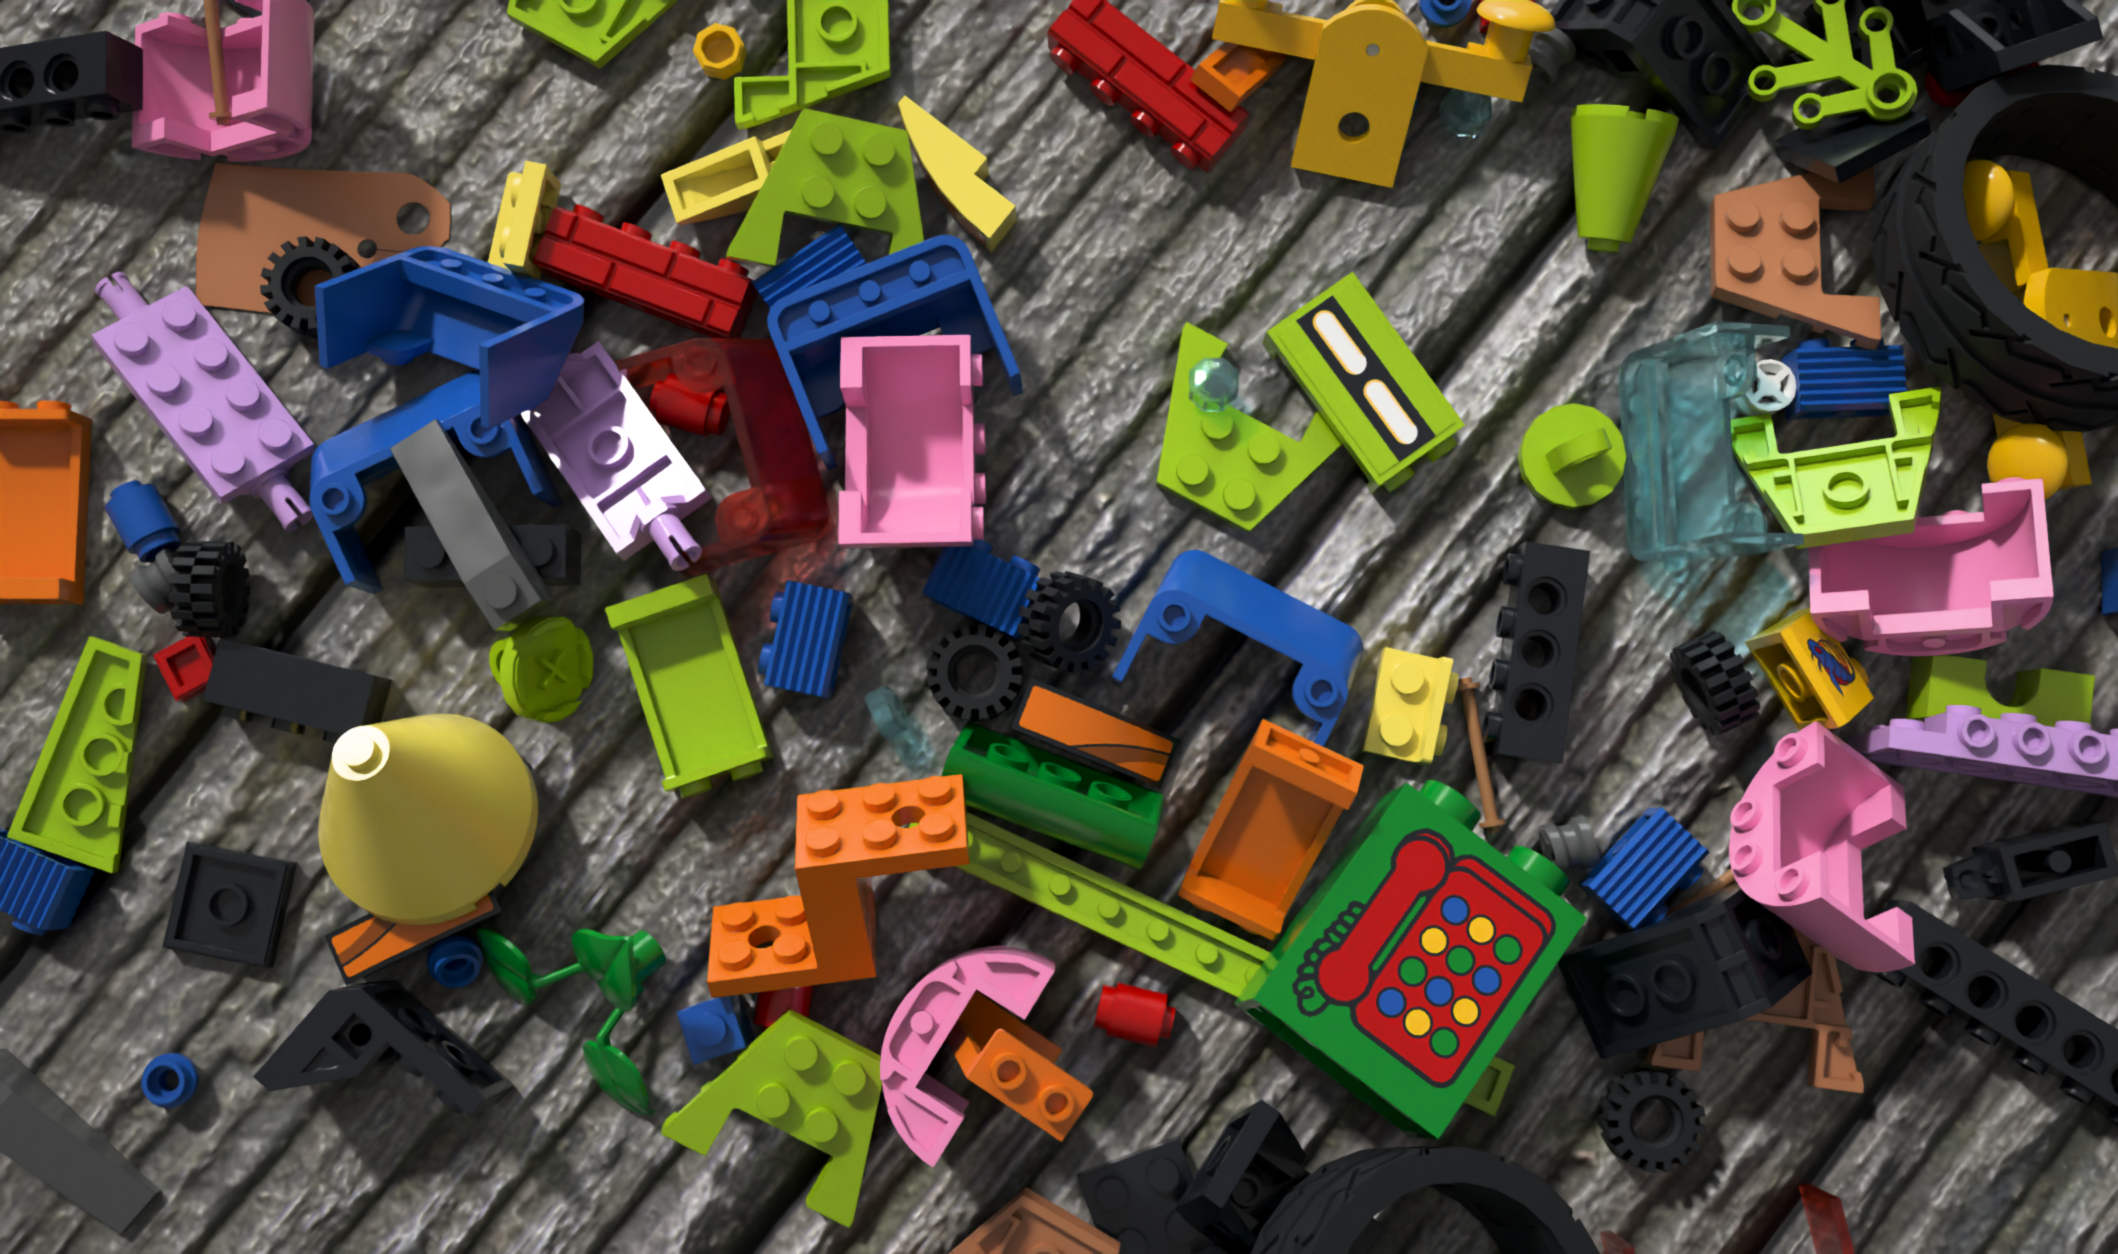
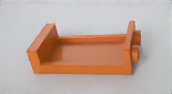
[0,400,92,605]
[1178,719,1364,941]
[946,989,1093,1142]

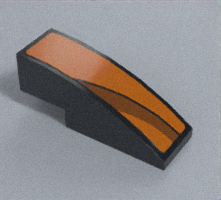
[1011,678,1180,789]
[325,890,502,986]

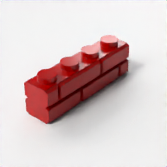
[1047,0,1250,173]
[533,204,758,346]

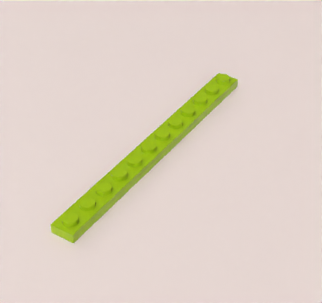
[909,812,1515,1117]

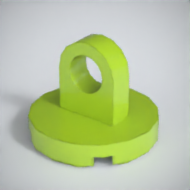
[1517,403,1627,510]
[489,615,593,723]

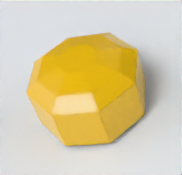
[693,23,747,80]

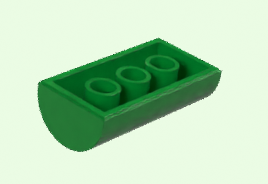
[941,722,1165,871]

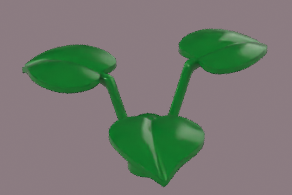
[476,927,666,1116]

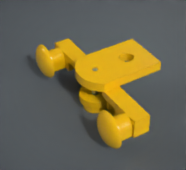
[1212,0,1555,188]
[1963,160,2118,500]

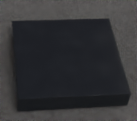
[1774,99,1931,184]
[162,842,297,968]

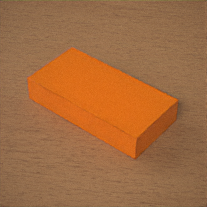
[1190,42,1287,112]

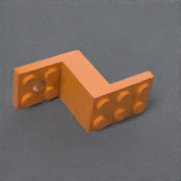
[707,774,970,998]

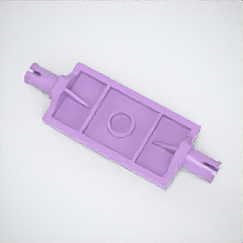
[92,272,314,532]
[521,341,712,571]

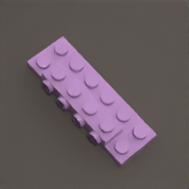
[1848,705,2118,798]

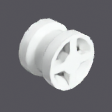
[1730,359,1797,417]

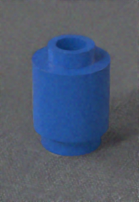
[105,480,181,563]

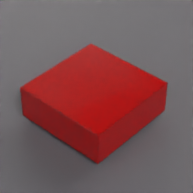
[153,637,217,702]

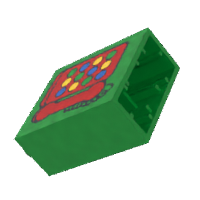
[1234,780,1587,1139]

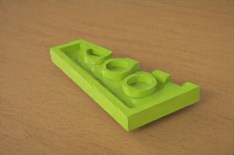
[7,636,148,873]

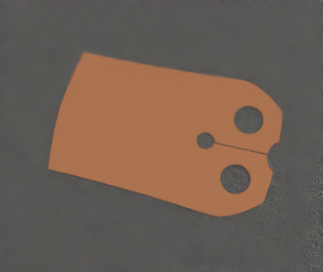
[196,163,451,314]

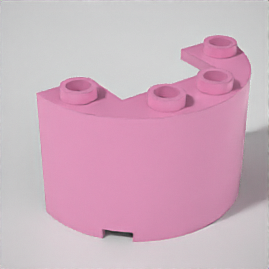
[131,0,315,162]
[838,335,986,549]
[1808,477,2054,656]
[1729,721,1915,972]
[880,946,1056,1167]

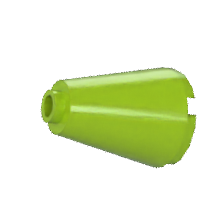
[1570,104,1679,253]

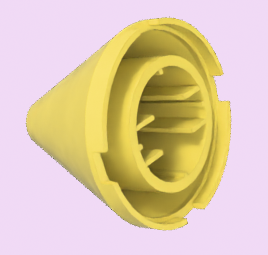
[318,714,538,925]

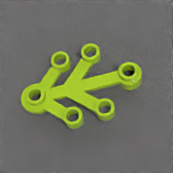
[1732,0,1917,130]

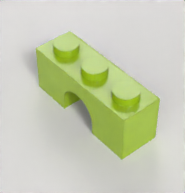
[1905,655,2095,727]

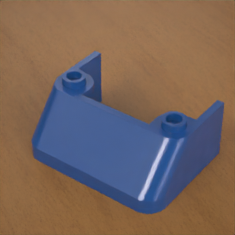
[767,235,1023,471]
[315,246,584,429]
[310,370,564,594]
[1111,550,1363,747]

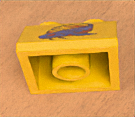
[1745,607,1874,731]

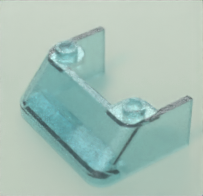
[1619,321,1804,562]

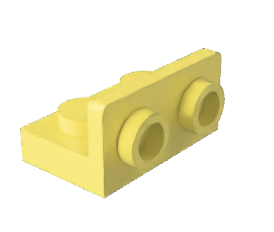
[488,161,561,280]
[1361,647,1458,765]

